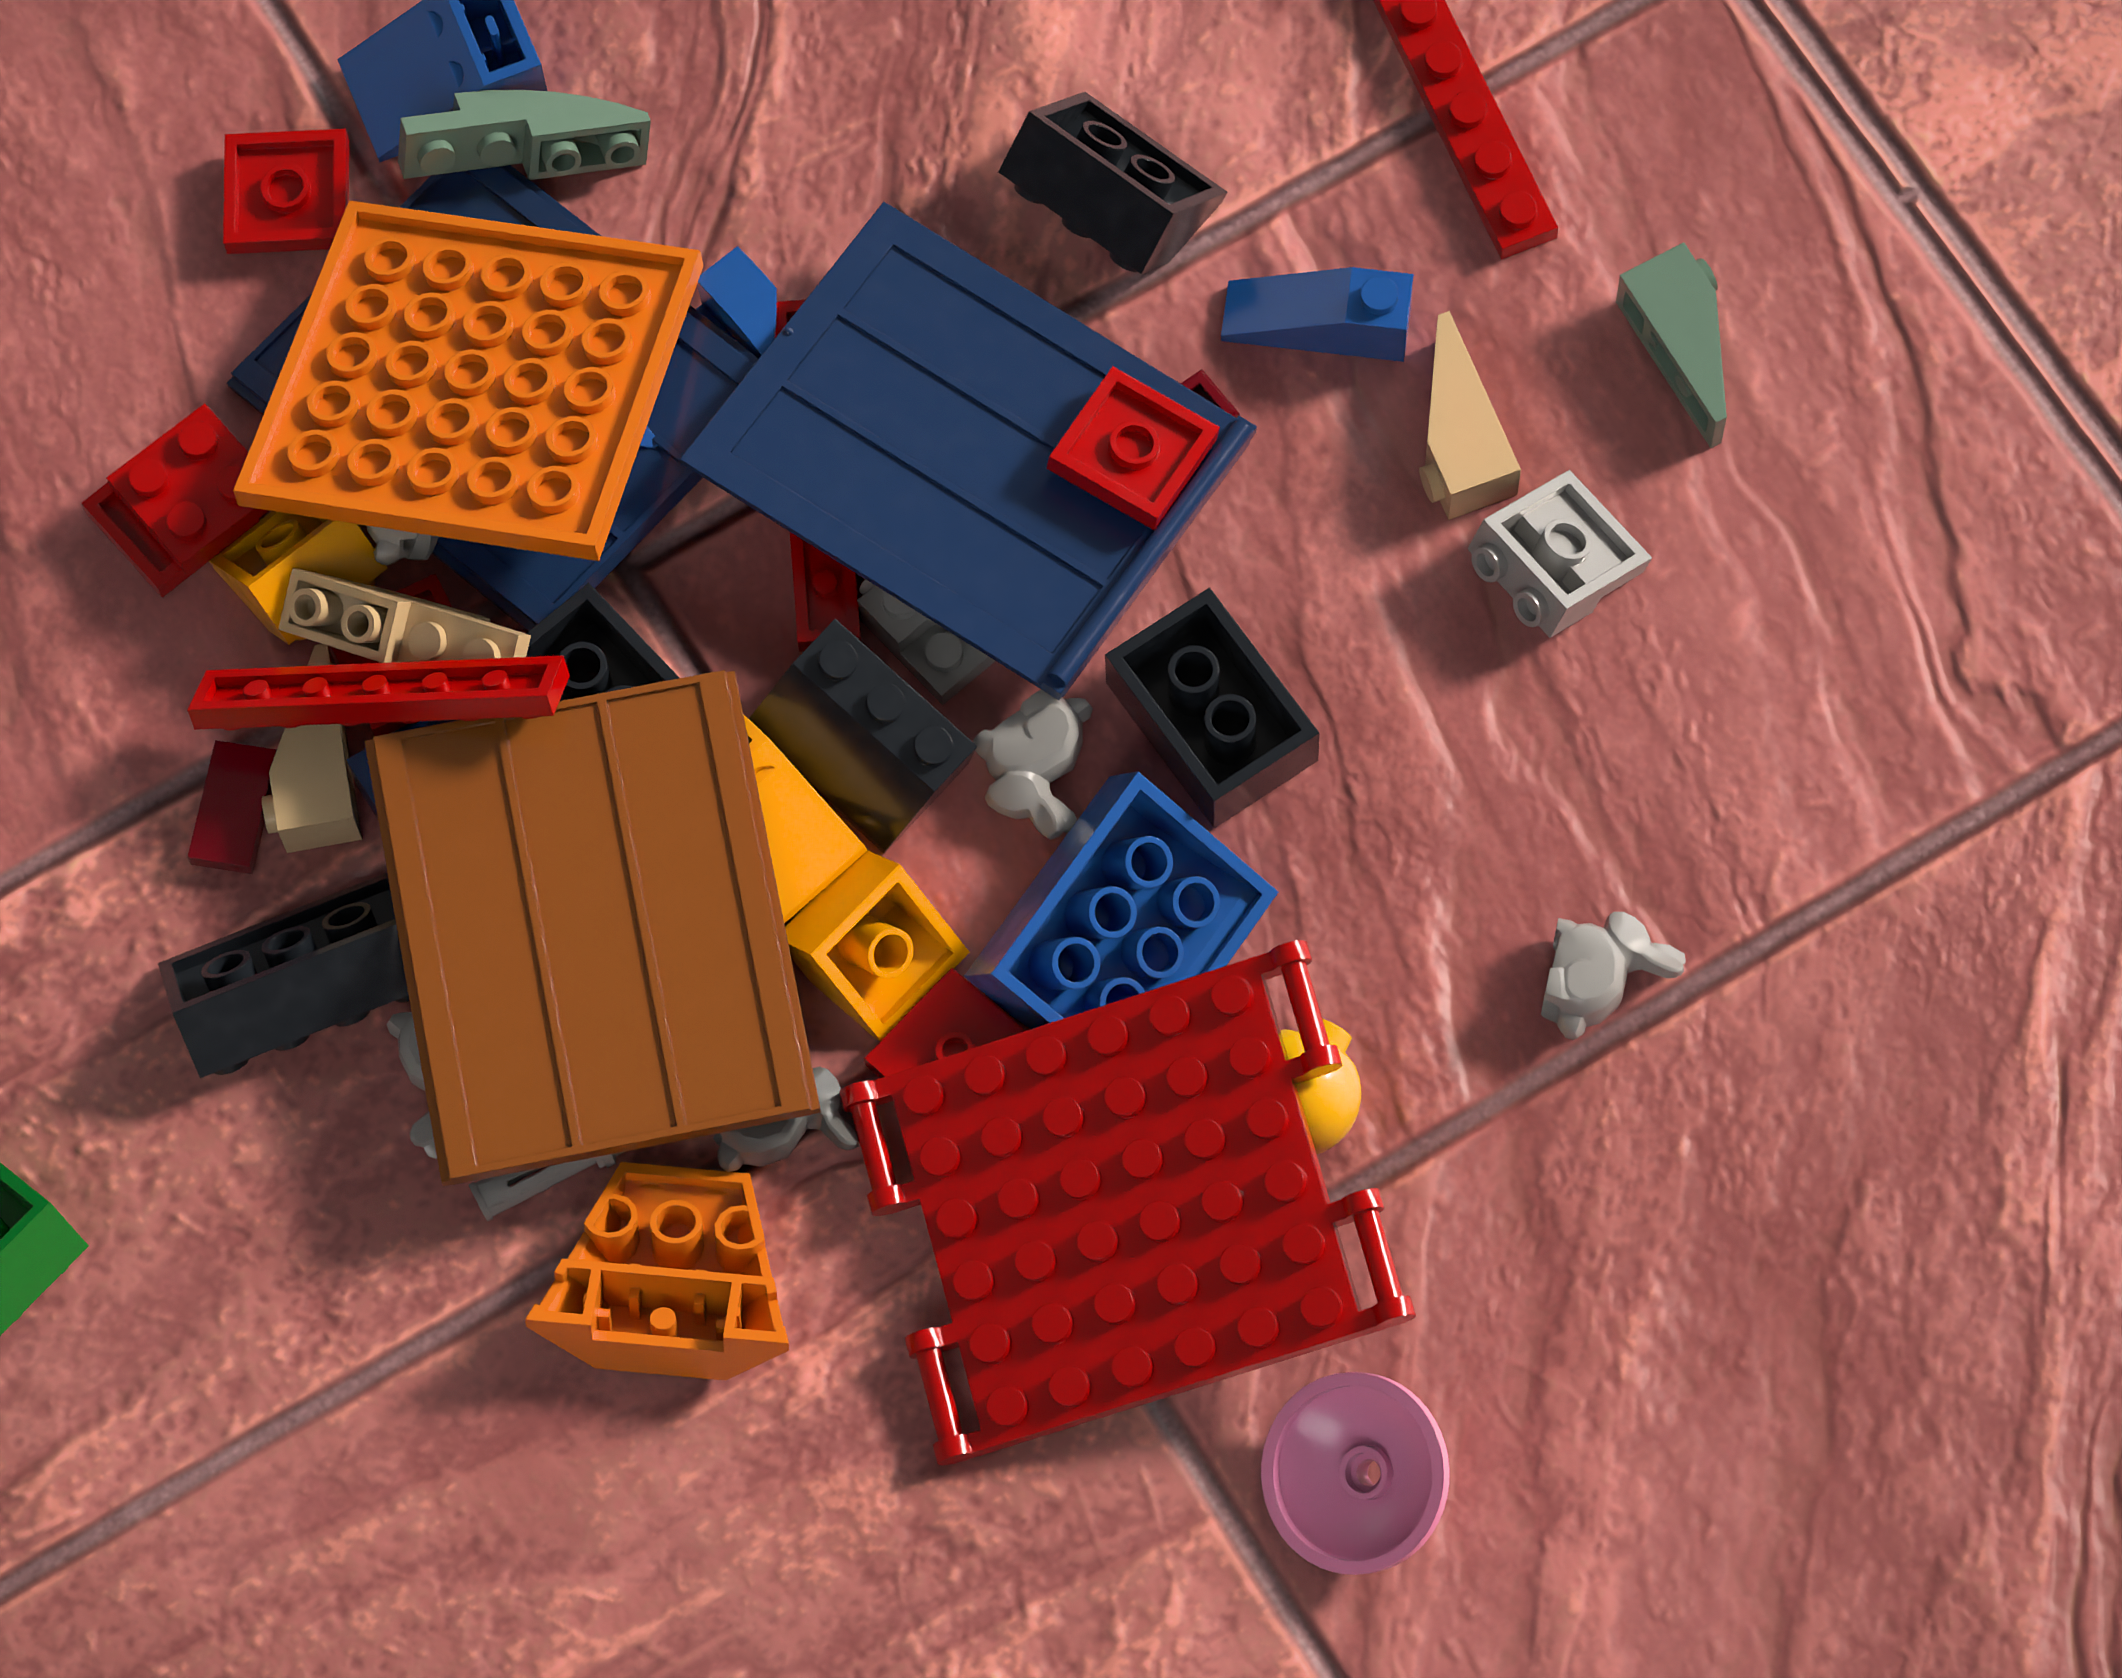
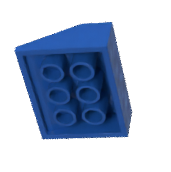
[964,771,1279,1029]

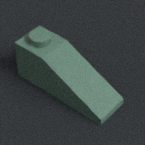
[1616,242,1727,448]

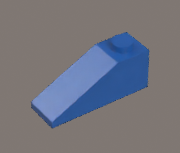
[1221,267,1414,362]

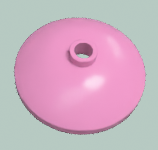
[1261,1372,1449,1575]

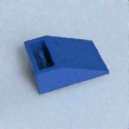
[337,0,547,163]

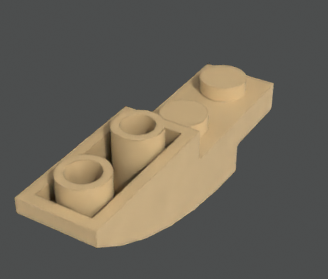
[278,569,531,663]

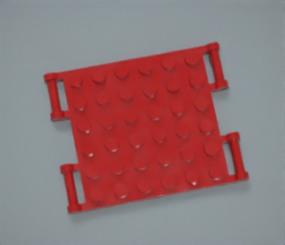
[839,940,1416,1466]

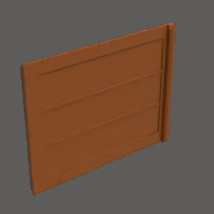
[365,670,821,1187]

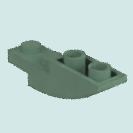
[398,90,651,180]

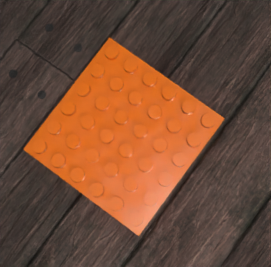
[233,200,703,561]

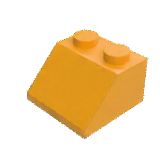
[209,511,388,645]
[785,850,970,1041]

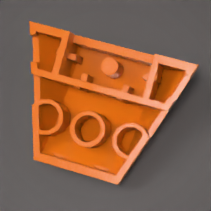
[525,1162,789,1381]

